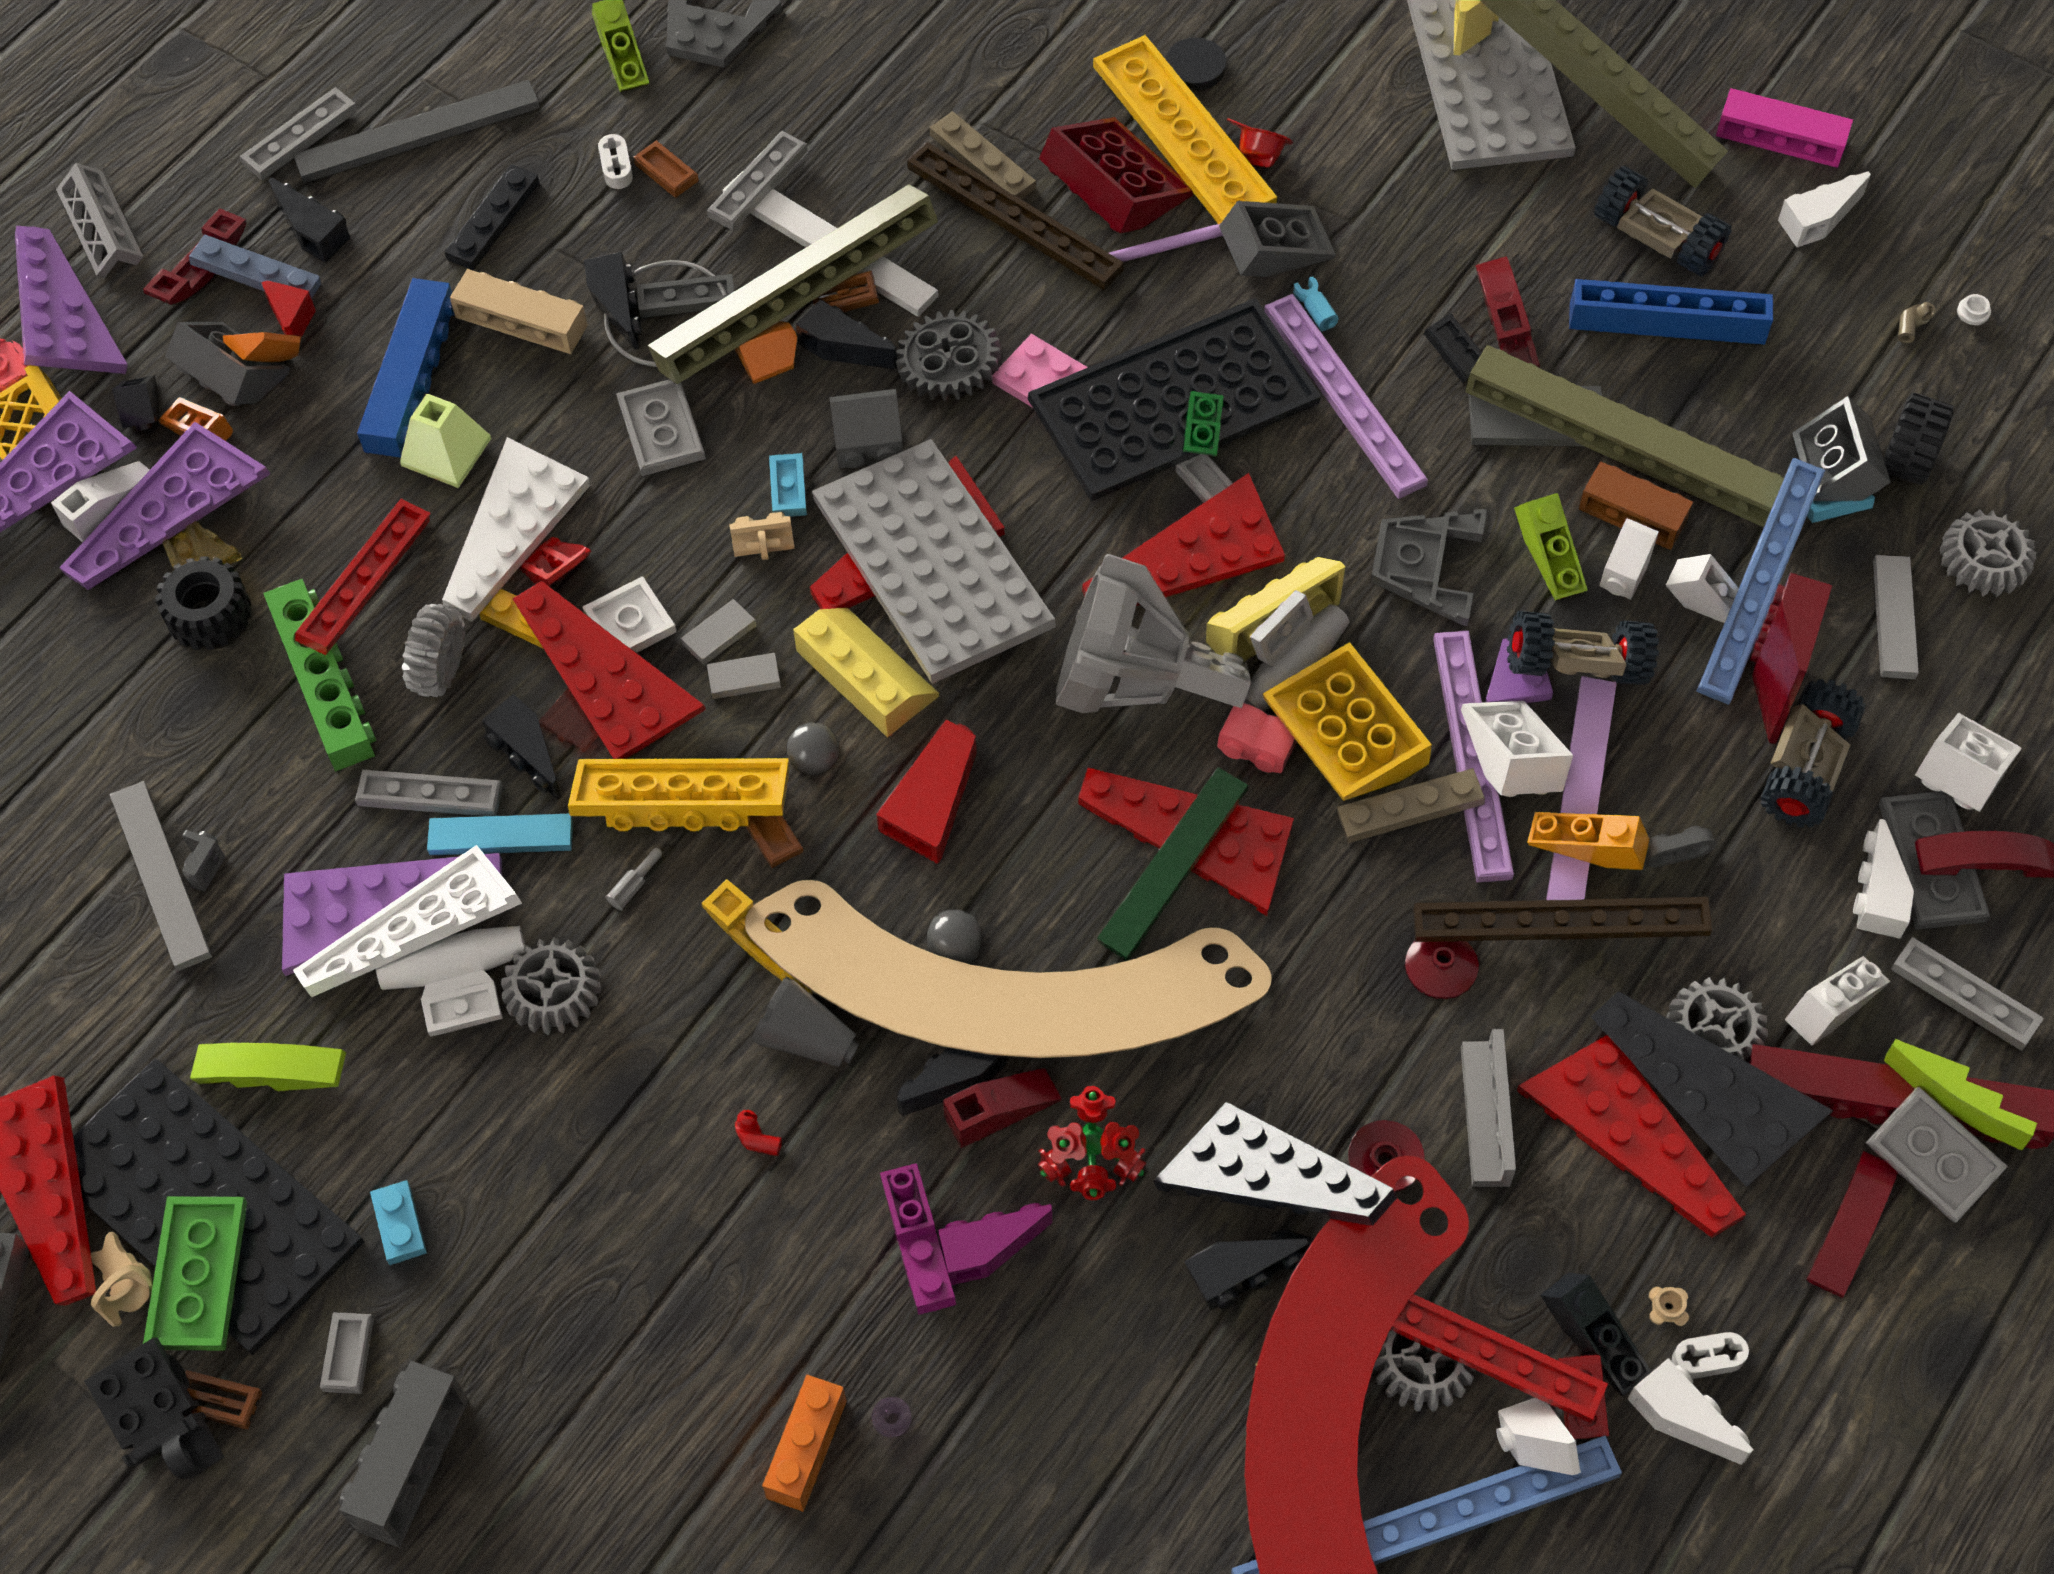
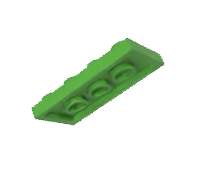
[143,1196,247,1351]

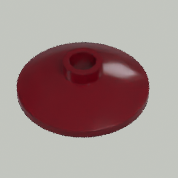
[1405,941,1479,999]
[1348,1120,1425,1192]

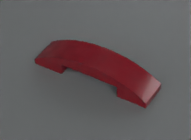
[143,208,247,305]
[1914,831,2054,878]
[1806,1151,1898,1298]

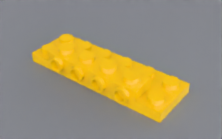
[568,758,790,831]

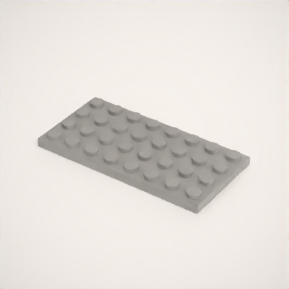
[1407,0,1576,170]
[812,439,1056,684]

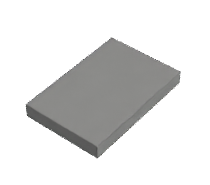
[616,379,706,476]
[1866,1087,2008,1223]

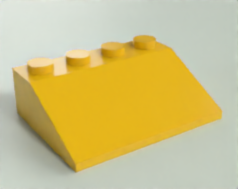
[1262,642,1432,801]

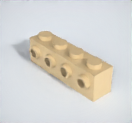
[450,269,588,354]

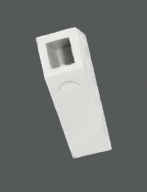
[1778,171,1871,248]
[51,461,149,542]
[1853,819,1914,939]
[1785,956,1890,1045]
[1628,1358,1753,1465]

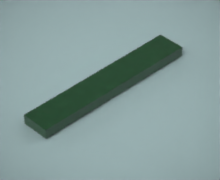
[1097,767,1248,961]

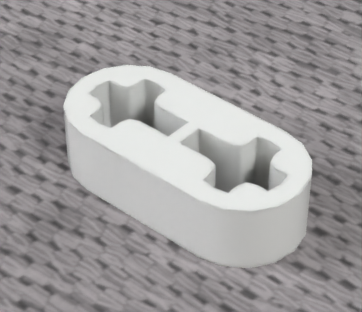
[598,134,633,189]
[1672,1332,1749,1379]

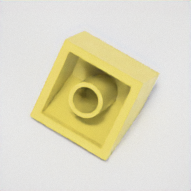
[1454,0,1499,56]

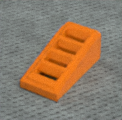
[158,397,233,441]

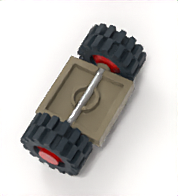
[1594,166,1732,277]
[1507,611,1659,685]
[1760,679,1866,828]

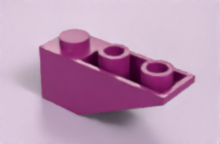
[938,1203,1052,1285]

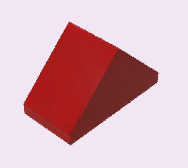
[261,280,316,339]

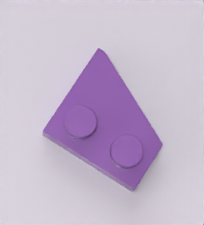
[1485,638,1553,703]

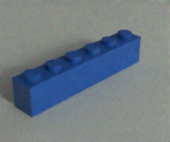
[357,278,455,458]
[1569,279,1773,345]

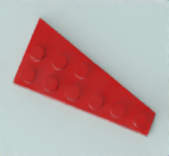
[1078,768,1294,916]

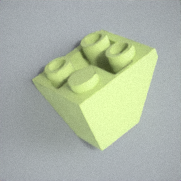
[400,394,491,488]

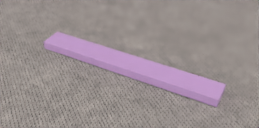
[1264,294,1428,499]
[1433,631,1514,883]
[1546,676,1617,900]

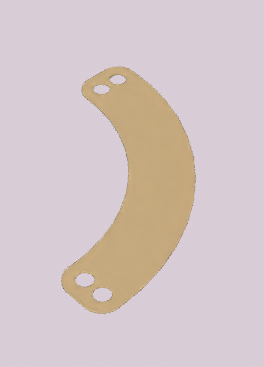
[745,880,1272,1058]

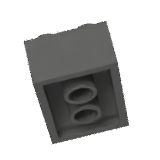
[1219,201,1336,277]

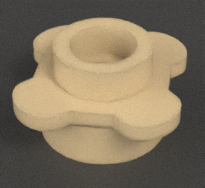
[1649,1287,1689,1326]

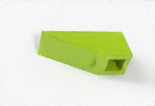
[592,0,649,92]
[1514,493,1588,600]

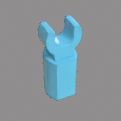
[1293,277,1339,332]

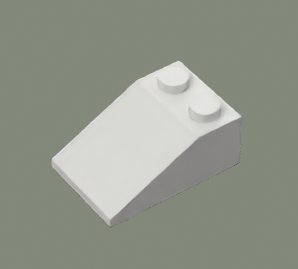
[1461,701,1573,797]
[1915,713,2022,812]

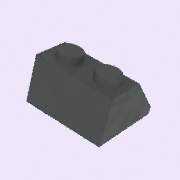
[829,389,903,469]

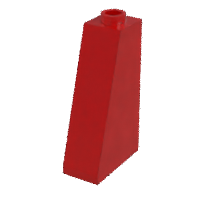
[876,720,977,864]

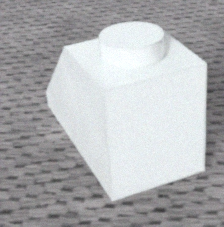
[1599,518,1659,600]
[1666,554,1739,623]
[1496,1398,1581,1475]

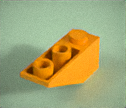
[1527,812,1650,870]

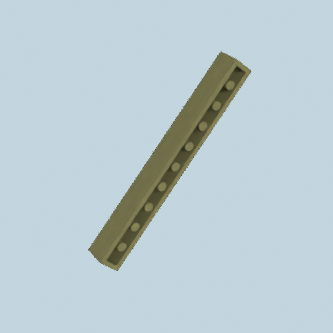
[1480,0,1728,188]
[647,184,938,384]
[1465,345,1784,527]

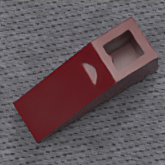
[943,1068,1062,1148]

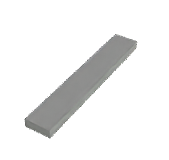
[110,781,212,971]

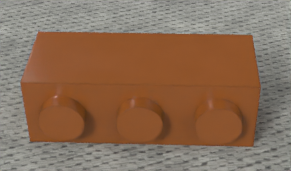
[1579,461,1693,550]

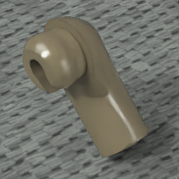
[1898,302,1936,343]

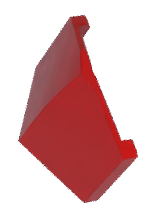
[519,537,592,587]

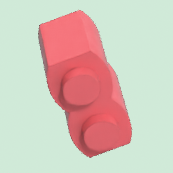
[1217,703,1297,773]

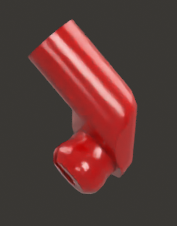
[735,1110,782,1156]

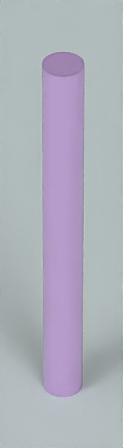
[1109,223,1223,262]

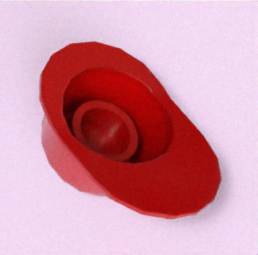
[1227,118,1293,168]

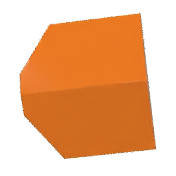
[735,321,798,384]
[223,332,300,362]

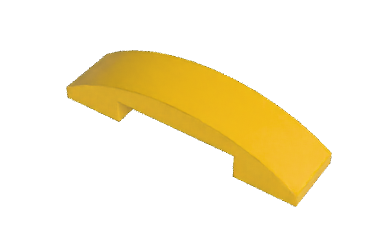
[702,879,814,995]

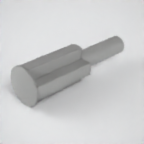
[605,848,662,911]

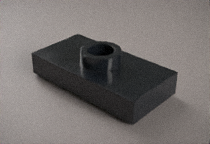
[1423,313,1482,384]

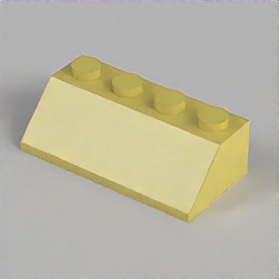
[1206,557,1345,662]
[793,608,939,738]

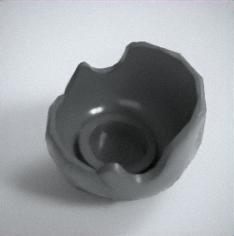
[787,722,839,775]
[927,910,982,964]

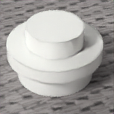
[1957,294,1991,325]

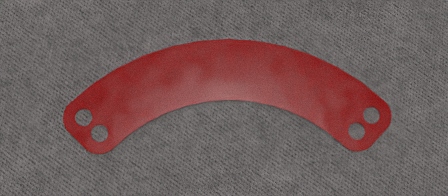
[1245,1156,1469,1574]

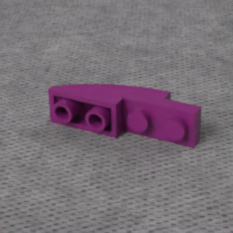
[880,1163,956,1315]

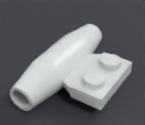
[376,926,525,1037]

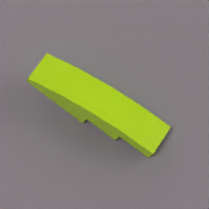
[1884,1039,2037,1150]
[190,1043,346,1091]

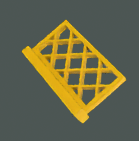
[0,365,62,460]

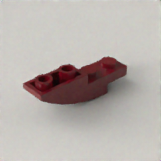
[1475,256,1540,368]

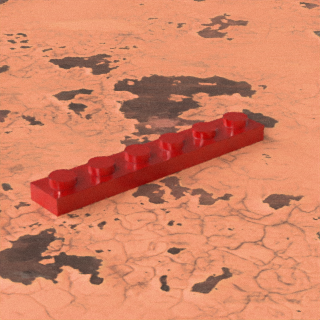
[295,499,430,655]
[1390,1294,1608,1423]

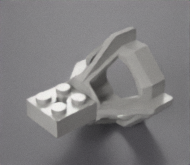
[1056,554,1251,713]

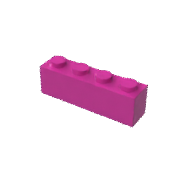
[1716,88,1853,168]

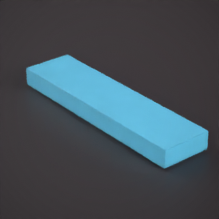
[427,814,573,855]

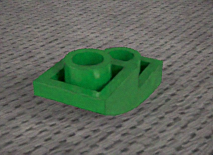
[1183,391,1224,456]

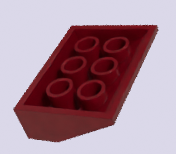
[1039,117,1194,233]
[1750,573,1832,744]

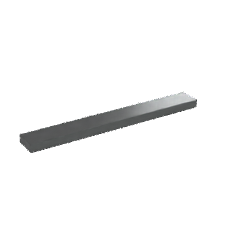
[293,80,540,183]

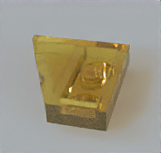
[162,520,242,570]

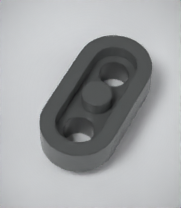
[1646,826,1717,867]

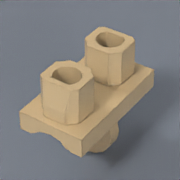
[730,512,795,560]

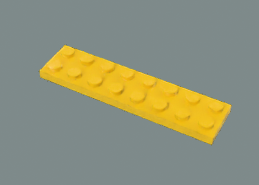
[1093,35,1277,224]

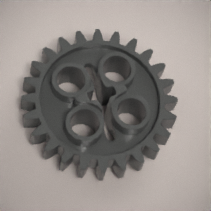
[896,310,1001,401]

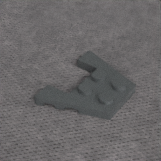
[666,0,782,68]
[1371,509,1487,626]

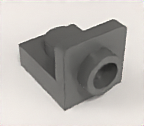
[182,830,226,892]

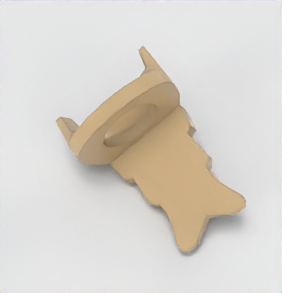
[91,1232,153,1327]

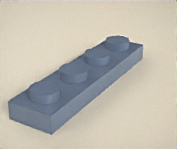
[189,234,321,299]

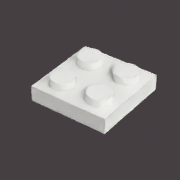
[582,576,676,653]

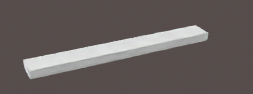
[723,171,938,317]

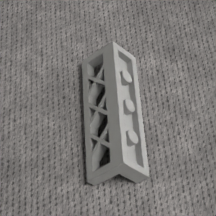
[56,163,143,278]
[1461,1029,1516,1187]

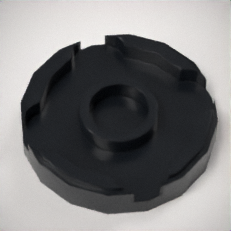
[1166,38,1226,90]

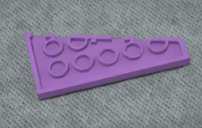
[15,225,128,374]
[0,391,137,532]
[59,422,270,590]
[282,853,502,976]

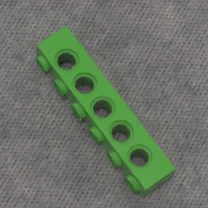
[263,579,376,772]

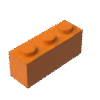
[762,1374,847,1512]

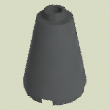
[751,977,859,1067]

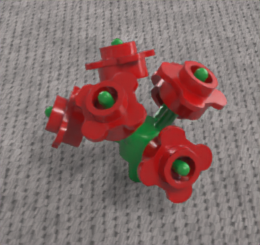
[1038,1086,1146,1201]

